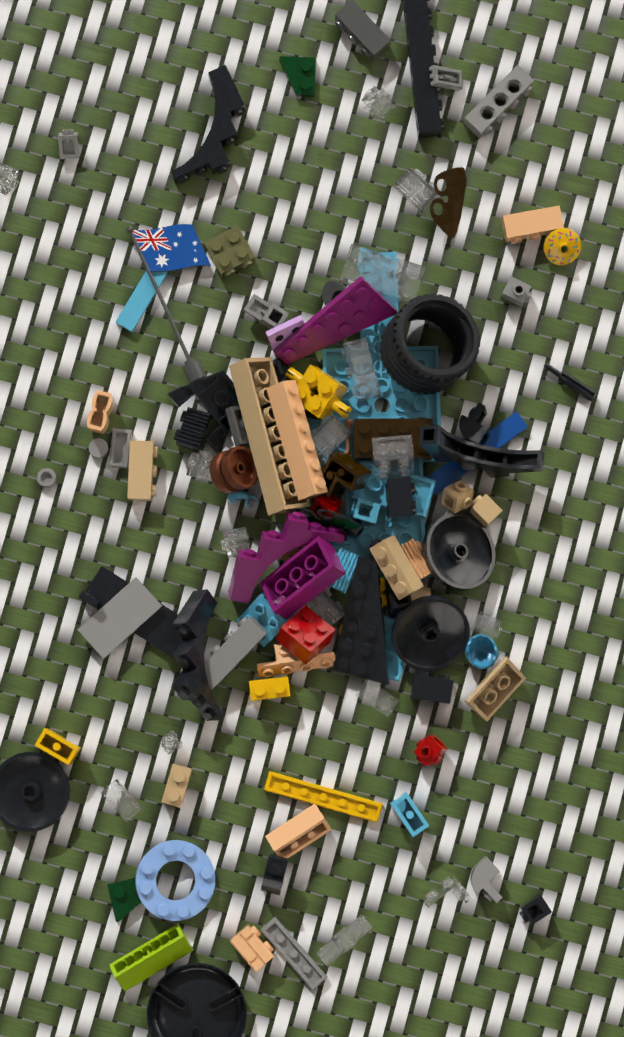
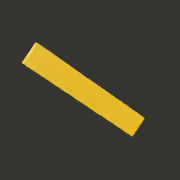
[264,771,383,823]

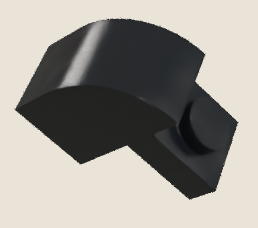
[459,403,490,445]
[260,854,289,895]

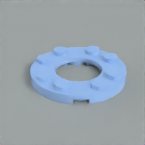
[135,840,215,921]

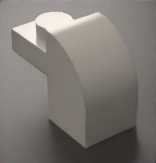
[243,294,289,329]
[470,856,503,903]

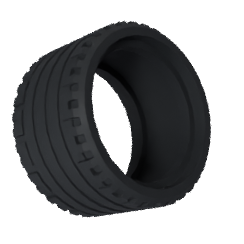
[380,294,480,395]

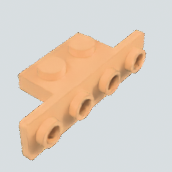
[257,644,335,677]

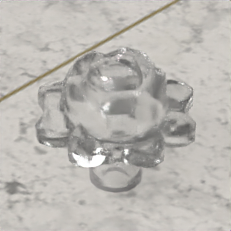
[161,730,182,754]

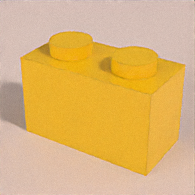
[249,677,290,701]
[35,728,81,765]

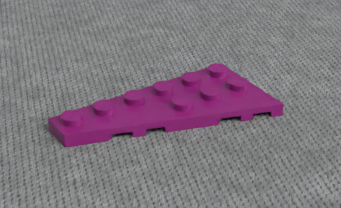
[274,276,398,365]

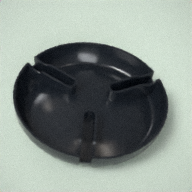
[147,963,247,1037]

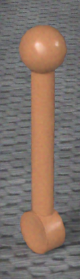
[345,419,353,457]

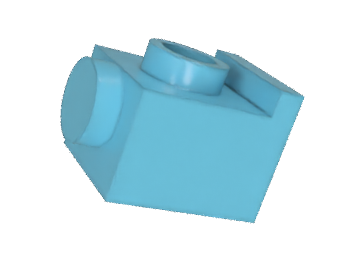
[350,498,381,525]

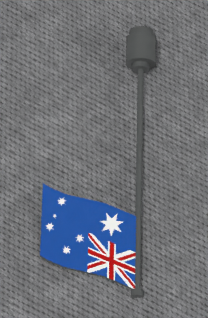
[126,224,211,383]

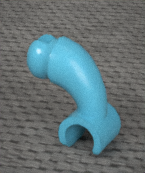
[227,490,258,508]

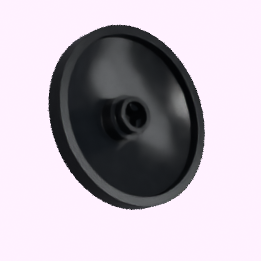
[423,513,496,591]
[391,595,470,672]
[0,752,70,832]

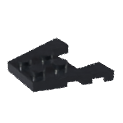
[167,370,239,452]

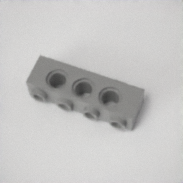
[463,65,534,139]

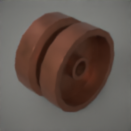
[209,446,258,494]

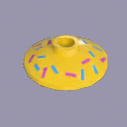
[544,228,581,265]

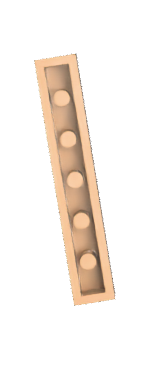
[266,380,328,501]

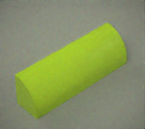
[109,924,194,991]

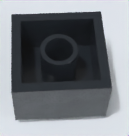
[385,477,416,521]

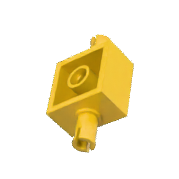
[285,365,352,421]

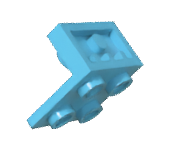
[237,592,295,647]

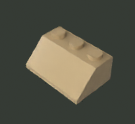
[464,657,526,722]

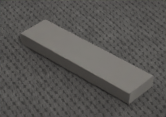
[260,916,328,990]

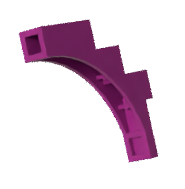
[228,512,345,603]

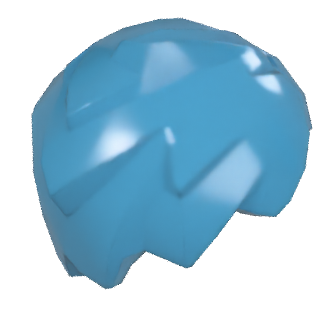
[465,634,500,669]

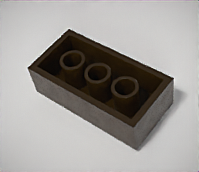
[354,418,433,461]

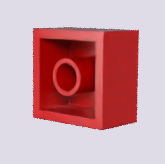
[277,605,335,665]

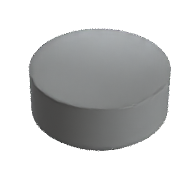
[89,438,109,458]
[37,468,57,488]

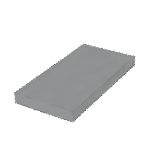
[77,577,163,659]

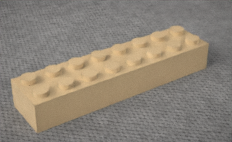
[229,357,311,516]

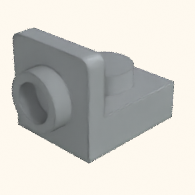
[58,129,79,159]

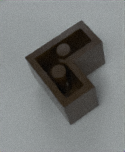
[322,451,372,497]

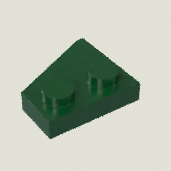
[279,56,316,97]
[107,877,141,922]

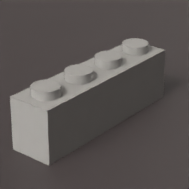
[204,616,269,690]

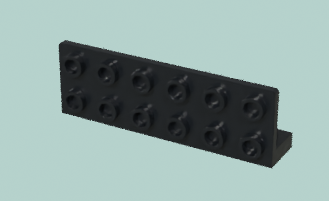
[79,566,183,658]

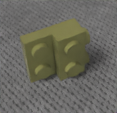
[204,225,255,277]

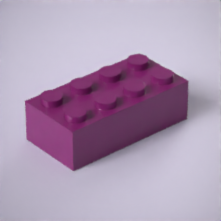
[260,536,346,619]

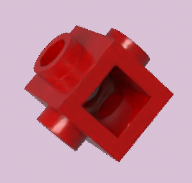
[309,494,343,519]
[414,735,448,766]

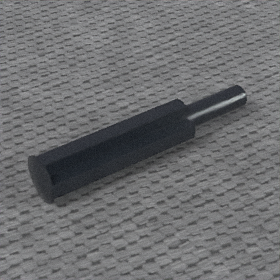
[544,363,597,401]

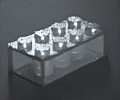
[340,244,425,305]

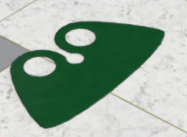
[294,508,360,529]

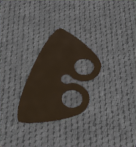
[430,167,466,239]

